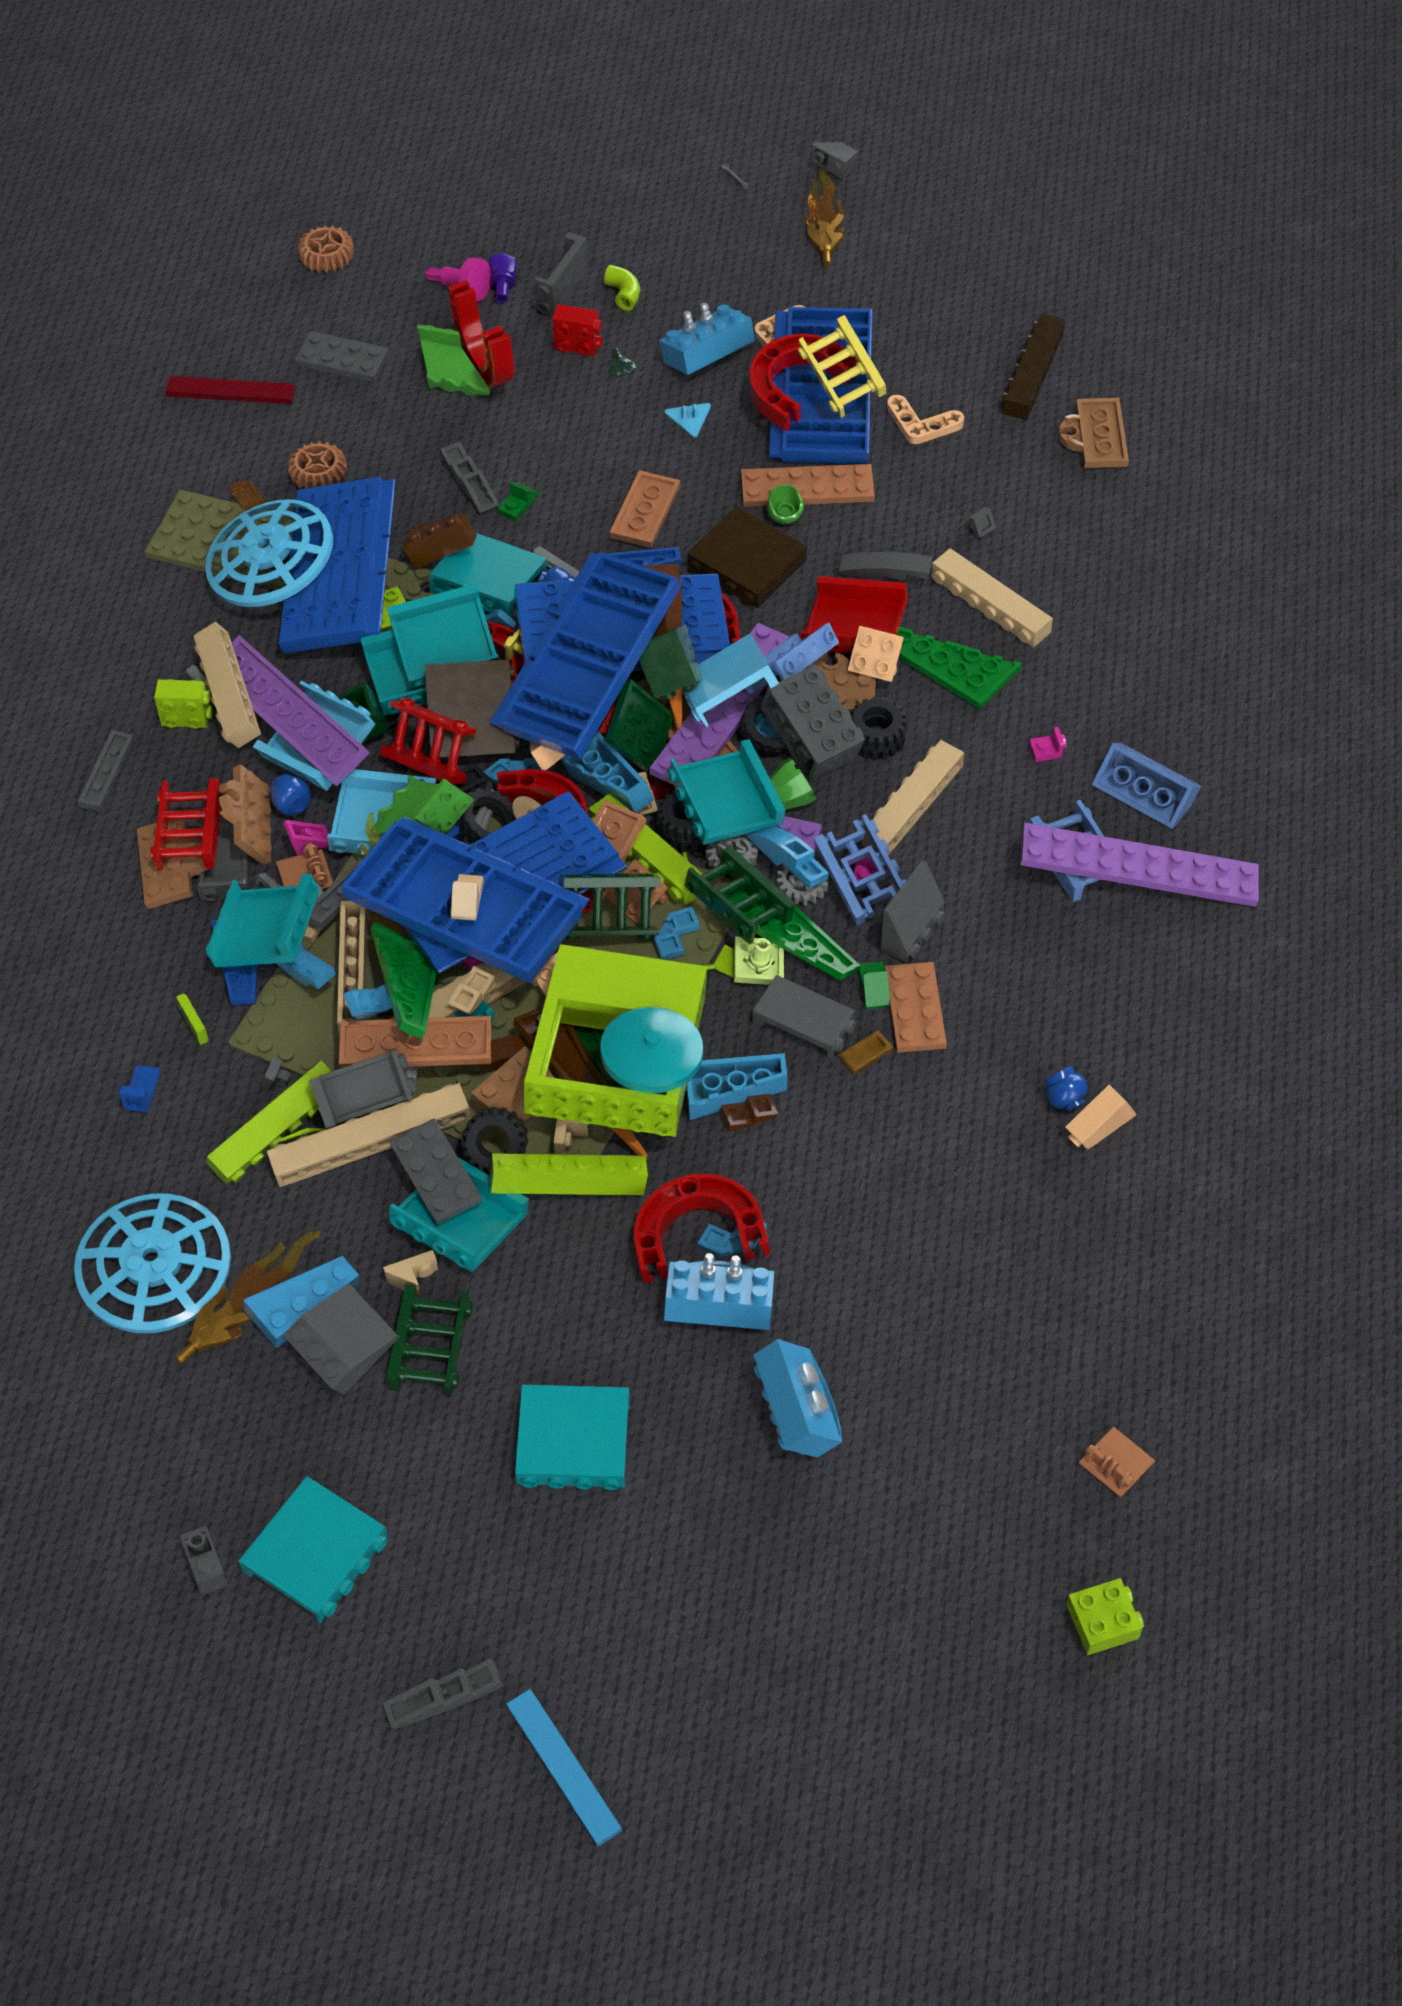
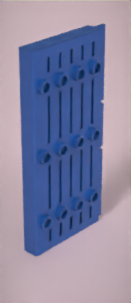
[769,307,872,464]
[278,476,395,654]
[490,552,681,760]
[514,574,730,671]
[401,791,627,973]
[341,816,589,983]

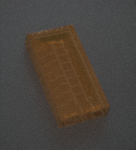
[230,481,266,511]

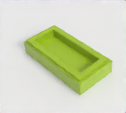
[176,993,208,1045]

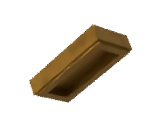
[838,1030,893,1076]

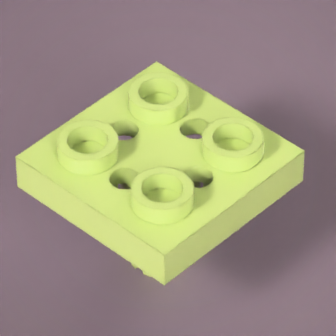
[734,936,784,985]

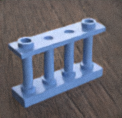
[745,623,839,695]
[1029,800,1122,902]

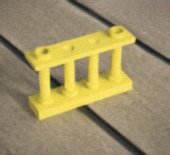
[798,315,887,418]

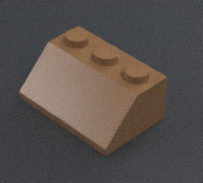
[471,1046,554,1137]

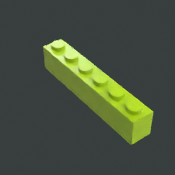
[589,793,702,906]
[206,1060,331,1185]
[490,1153,648,1195]

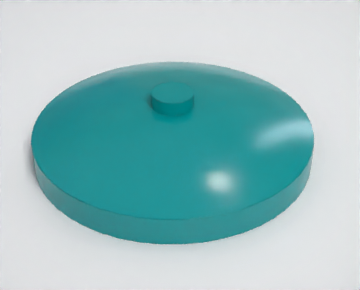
[600,1007,703,1093]

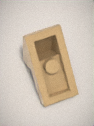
[451,874,484,921]
[554,1119,588,1155]
[383,1250,438,1296]

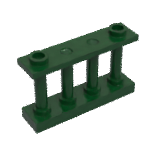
[684,846,796,945]
[560,873,661,940]
[386,1284,473,1397]

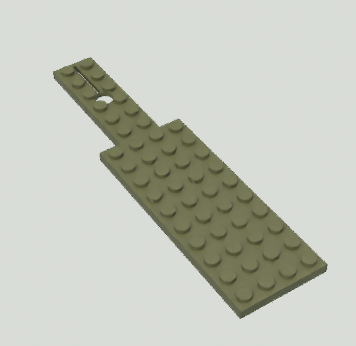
[145,489,489,615]

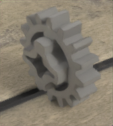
[706,835,758,878]
[777,861,829,906]

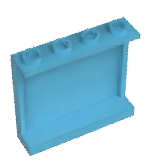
[682,633,779,727]
[253,681,375,791]
[328,769,436,856]

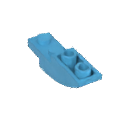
[747,826,829,888]
[276,944,336,989]
[343,984,394,1020]

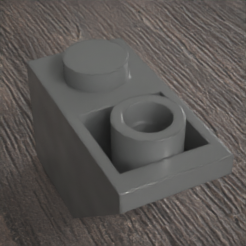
[809,142,859,179]
[180,1526,228,1596]

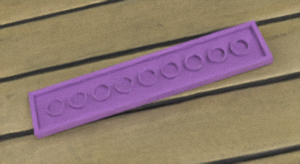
[649,623,789,785]
[232,635,369,787]
[1020,823,1259,907]

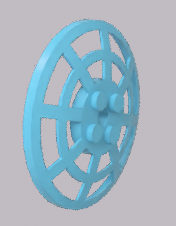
[205,499,333,607]
[74,1194,231,1333]

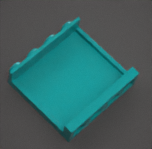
[430,533,547,618]
[387,583,499,690]
[360,629,427,715]
[667,739,785,845]
[206,873,320,967]
[389,1157,529,1272]
[515,1385,630,1490]
[239,1476,388,1624]

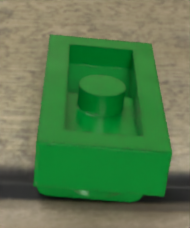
[497,482,541,522]
[859,961,890,1009]

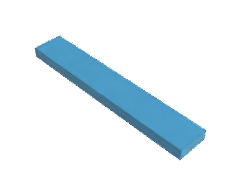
[506,1689,622,1847]

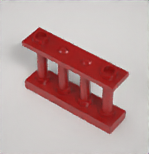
[380,697,476,784]
[150,779,223,870]

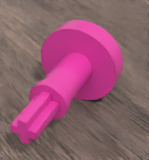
[425,257,491,301]

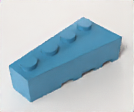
[561,732,654,813]
[686,1053,787,1120]
[243,1256,359,1348]

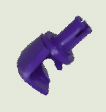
[489,253,517,303]

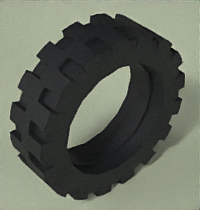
[739,695,788,757]
[456,788,516,843]

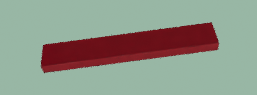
[166,376,296,404]

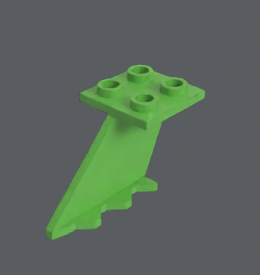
[417,325,490,396]
[370,774,474,837]

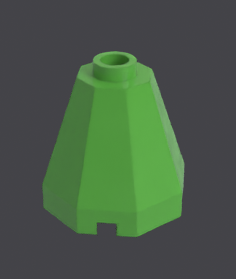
[769,757,816,810]

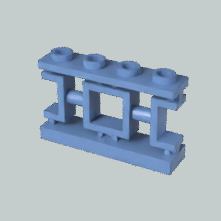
[814,814,906,926]

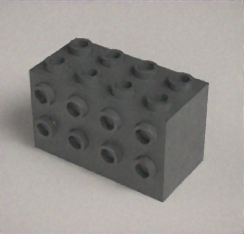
[760,665,865,783]

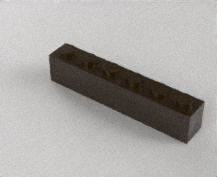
[1001,313,1065,420]

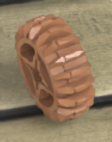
[298,225,354,274]
[288,441,347,489]

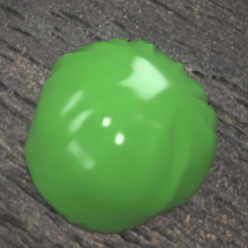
[766,484,804,525]

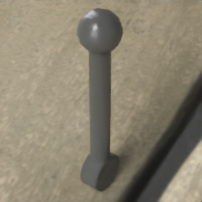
[722,164,749,190]

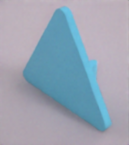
[665,403,711,437]

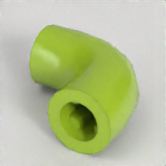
[604,265,641,311]

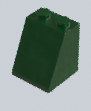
[639,624,702,700]

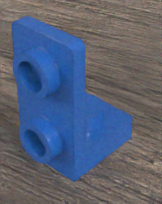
[119,1065,161,1113]

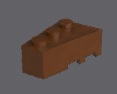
[402,513,477,569]

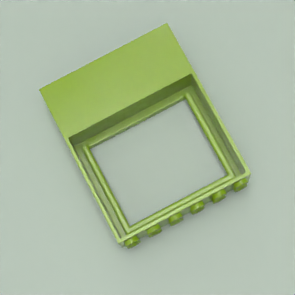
[524,944,707,1137]

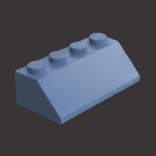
[1092,743,1201,829]

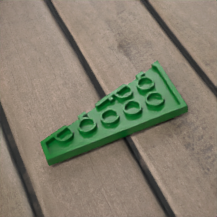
[897,627,1022,709]
[725,887,860,981]
[370,922,437,1039]

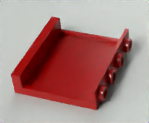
[800,576,908,653]

